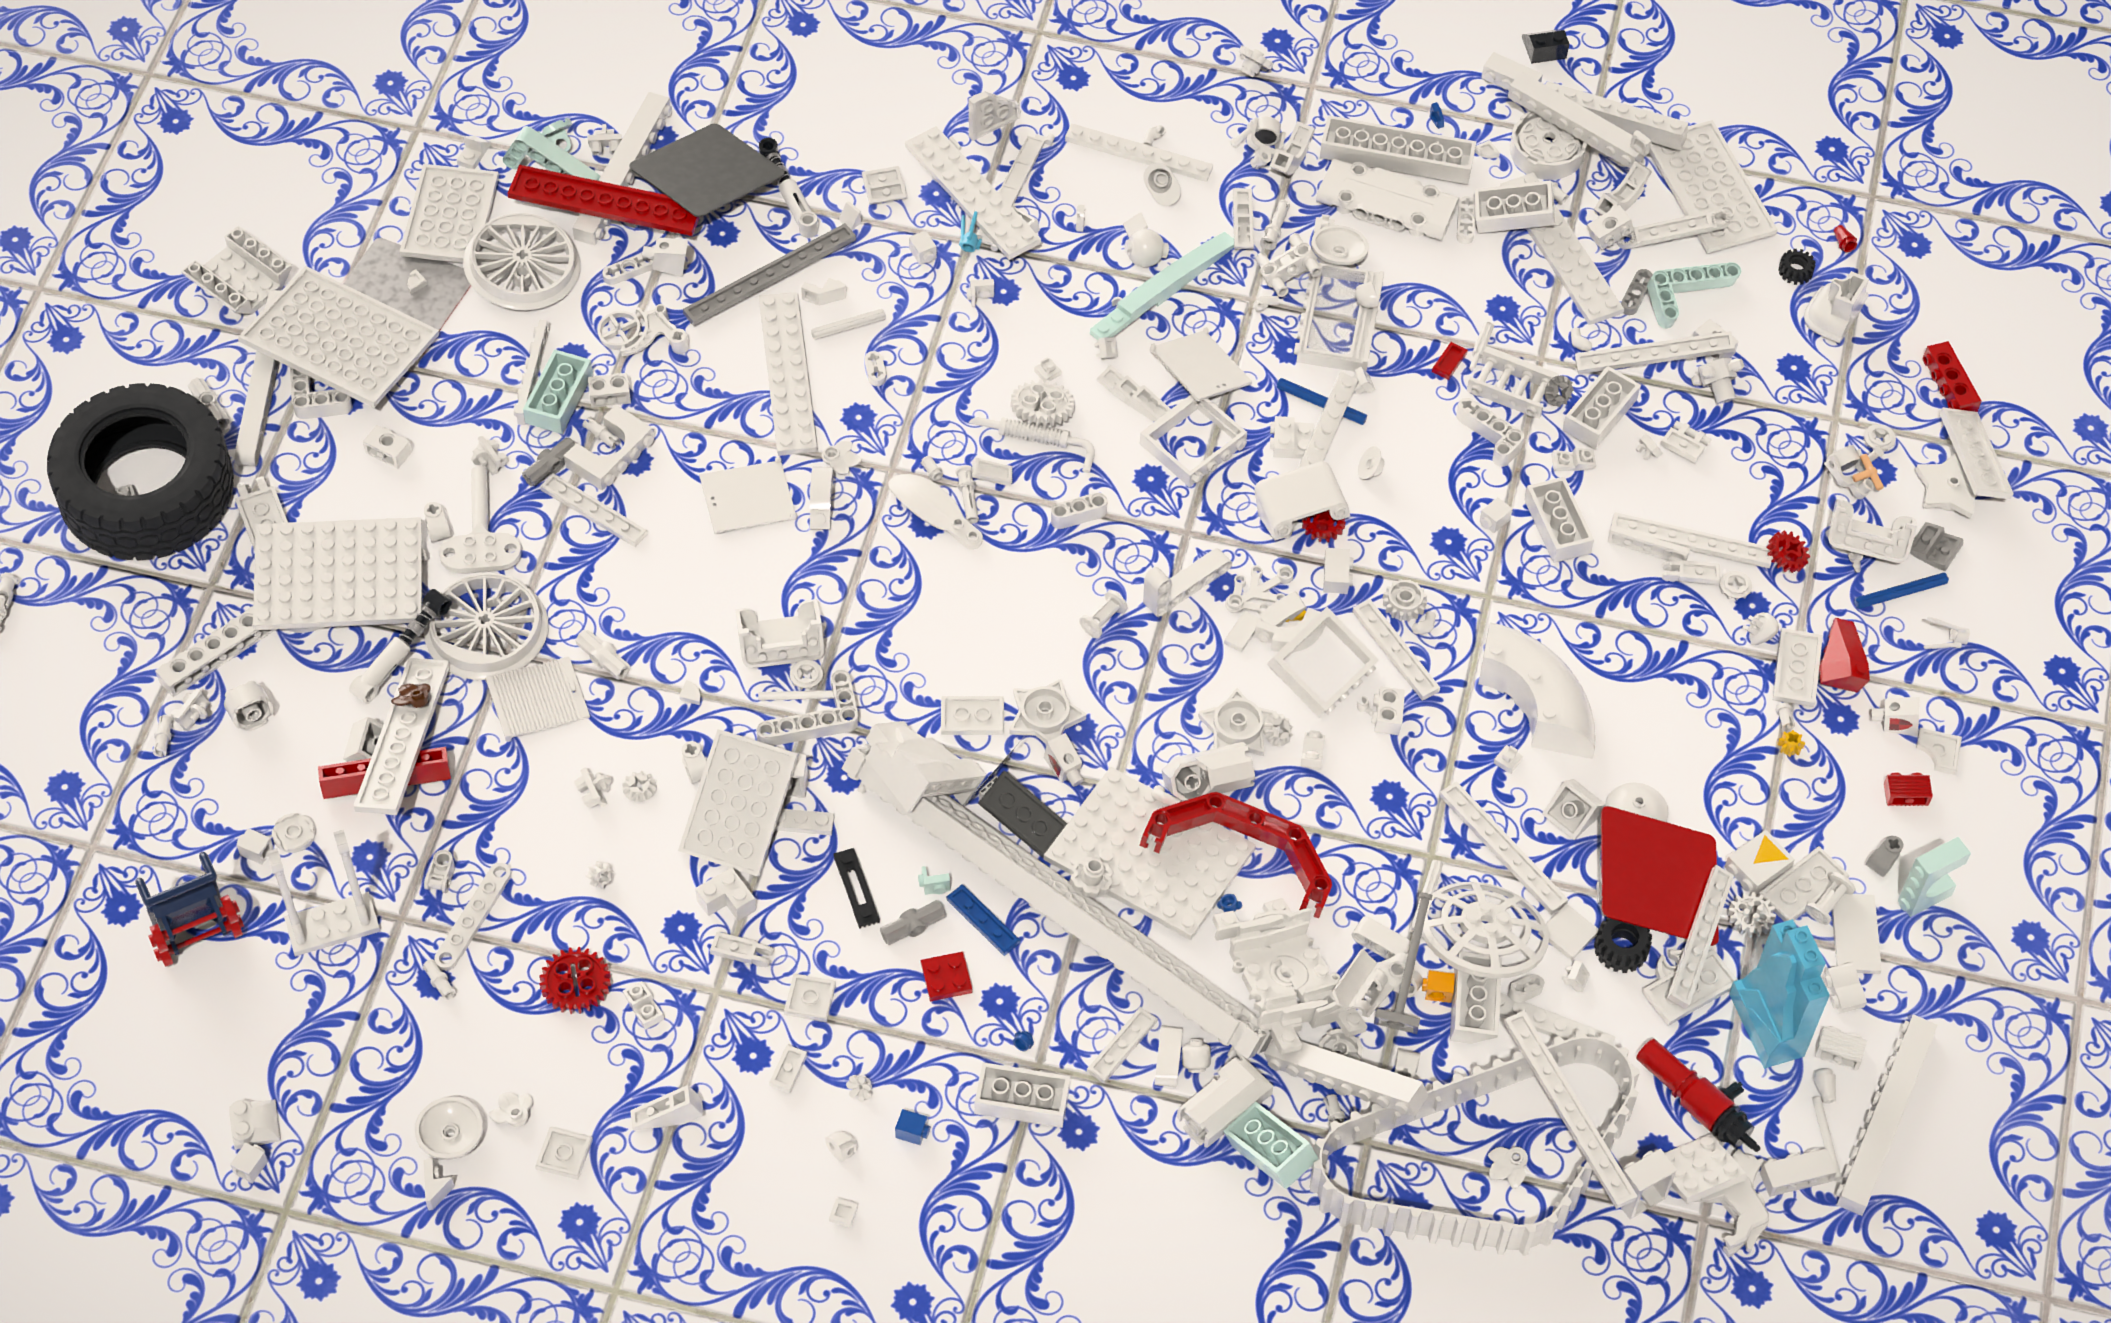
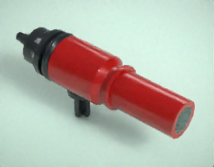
[1636,1039,1761,1152]

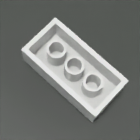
[1475,180,1555,233]
[1562,366,1641,450]
[1524,476,1594,563]
[974,1062,1070,1128]

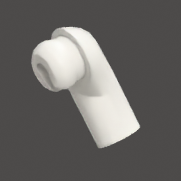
[1143,125,1166,146]
[1571,327,1592,352]
[1151,785,1181,806]

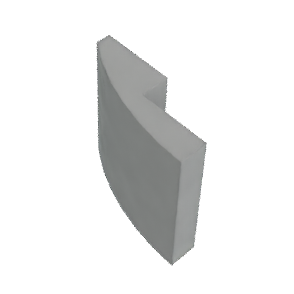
[1910,522,1964,571]

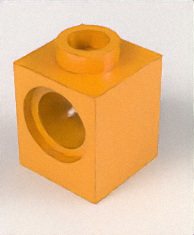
[1422,970,1455,1003]

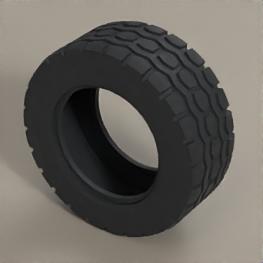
[47,383,234,561]

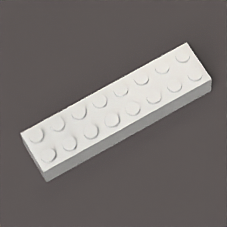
[1320,115,1477,184]

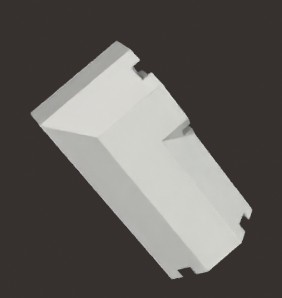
[1161,742,1255,801]
[1177,1056,1274,1148]

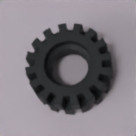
[1778,248,1816,285]

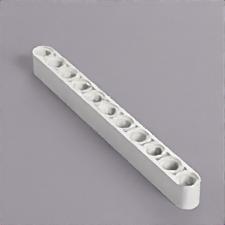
[234,290,282,466]

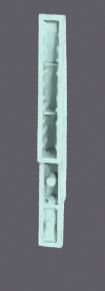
[1089,231,1234,340]

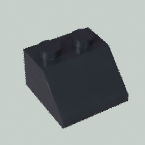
[1521,29,1570,64]

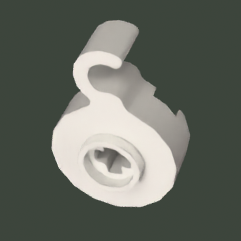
[1319,1029,1363,1096]

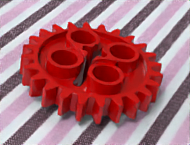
[539,947,611,1014]

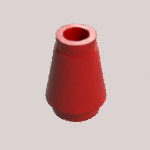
[1834,225,1857,252]

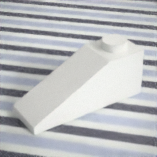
[630,1085,704,1131]

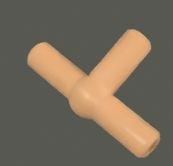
[1852,454,1884,491]

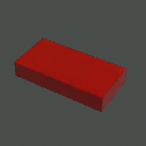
[1432,342,1468,380]

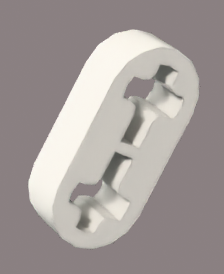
[865,351,886,386]
[1508,974,1545,1003]

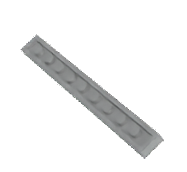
[683,223,856,326]

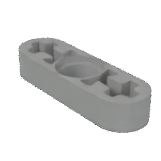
[1621,269,1653,315]

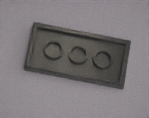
[978,770,1068,858]

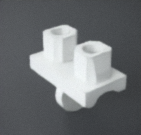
[587,124,622,156]
[471,436,508,475]
[171,689,210,731]
[573,767,611,808]

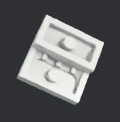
[862,166,907,205]

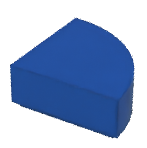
[1429,102,1444,129]

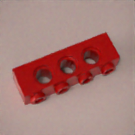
[1923,341,1982,412]

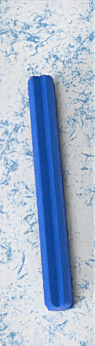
[1277,378,1367,425]
[1854,572,1949,609]

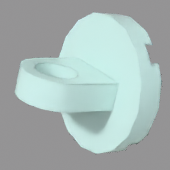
[537,118,573,152]

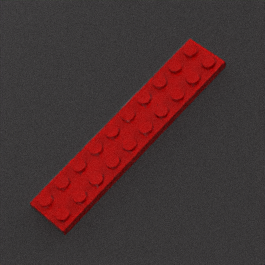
[507,165,700,236]

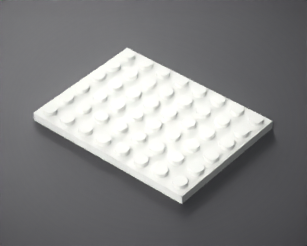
[238,266,439,408]
[253,517,422,630]
[1043,766,1256,940]

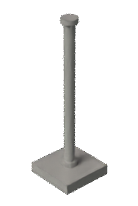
[1374,892,1433,1034]

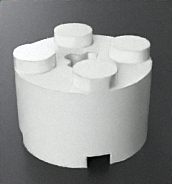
[224,680,274,731]

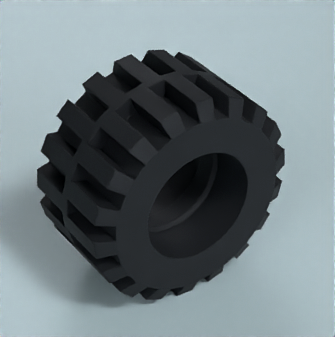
[1594,917,1652,973]

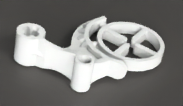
[597,304,689,357]

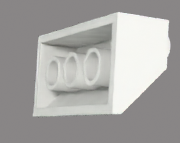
[1450,952,1502,1044]

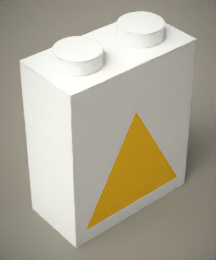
[1725,830,1795,895]

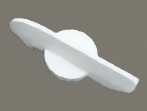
[1848,551,1863,573]

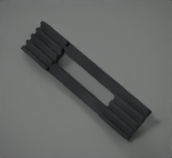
[833,848,880,929]

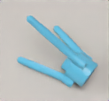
[959,211,982,252]

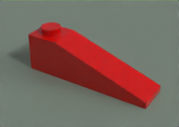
[1819,617,1870,693]

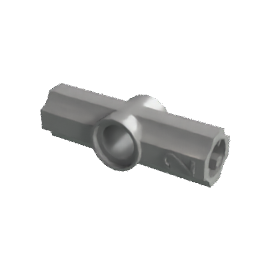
[522,437,575,486]
[880,900,946,946]

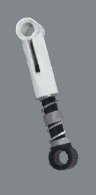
[759,138,818,238]
[349,589,452,704]

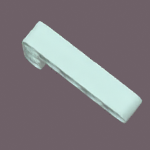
[502,126,601,181]
[1647,262,1742,329]

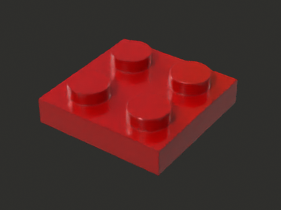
[920,951,972,1002]

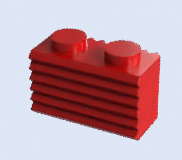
[1884,772,1933,806]

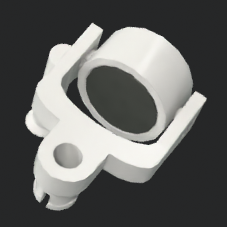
[1230,116,1286,169]
[1824,445,1884,499]

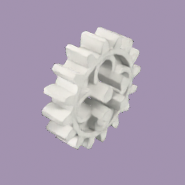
[1727,892,1776,938]

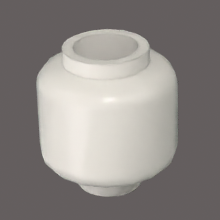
[1182,1039,1211,1073]

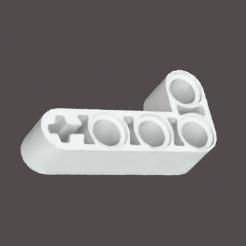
[1456,398,1524,467]

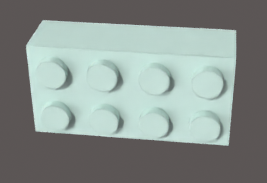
[523,349,593,434]
[1223,1102,1319,1189]

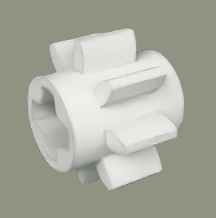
[585,861,614,889]

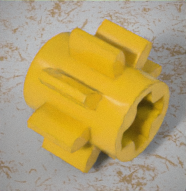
[1777,730,1805,757]

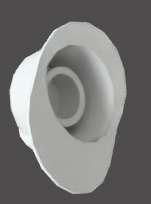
[1143,163,1181,206]

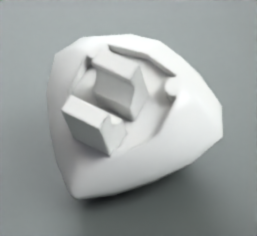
[1742,612,1779,645]

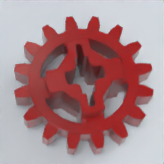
[1302,510,1346,542]
[1767,530,1810,573]

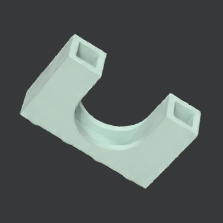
[1898,837,1971,917]

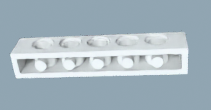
[155,606,277,698]

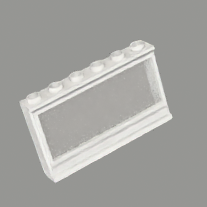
[1294,261,1384,372]

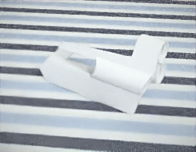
[1332,949,1423,1018]

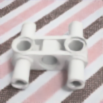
[1255,233,1322,297]

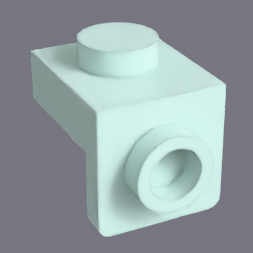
[918,866,950,895]

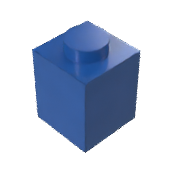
[895,1109,931,1146]

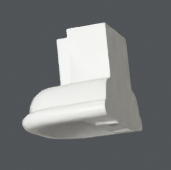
[1804,271,1869,343]

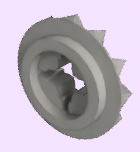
[1545,375,1574,407]

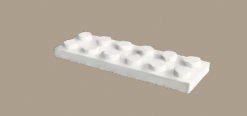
[1939,407,2014,499]

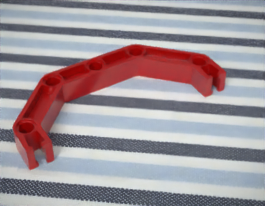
[1139,792,1332,919]

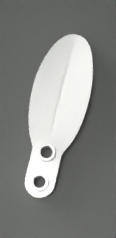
[888,474,983,550]

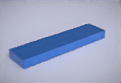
[946,884,1020,956]

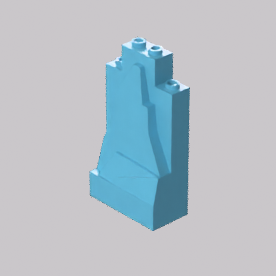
[1729,919,1830,1069]

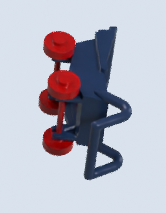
[135,852,244,967]

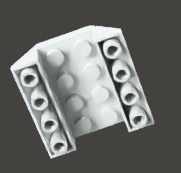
[181,225,293,314]

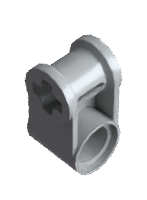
[1865,835,1904,877]

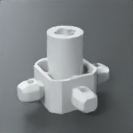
[1691,358,1744,404]

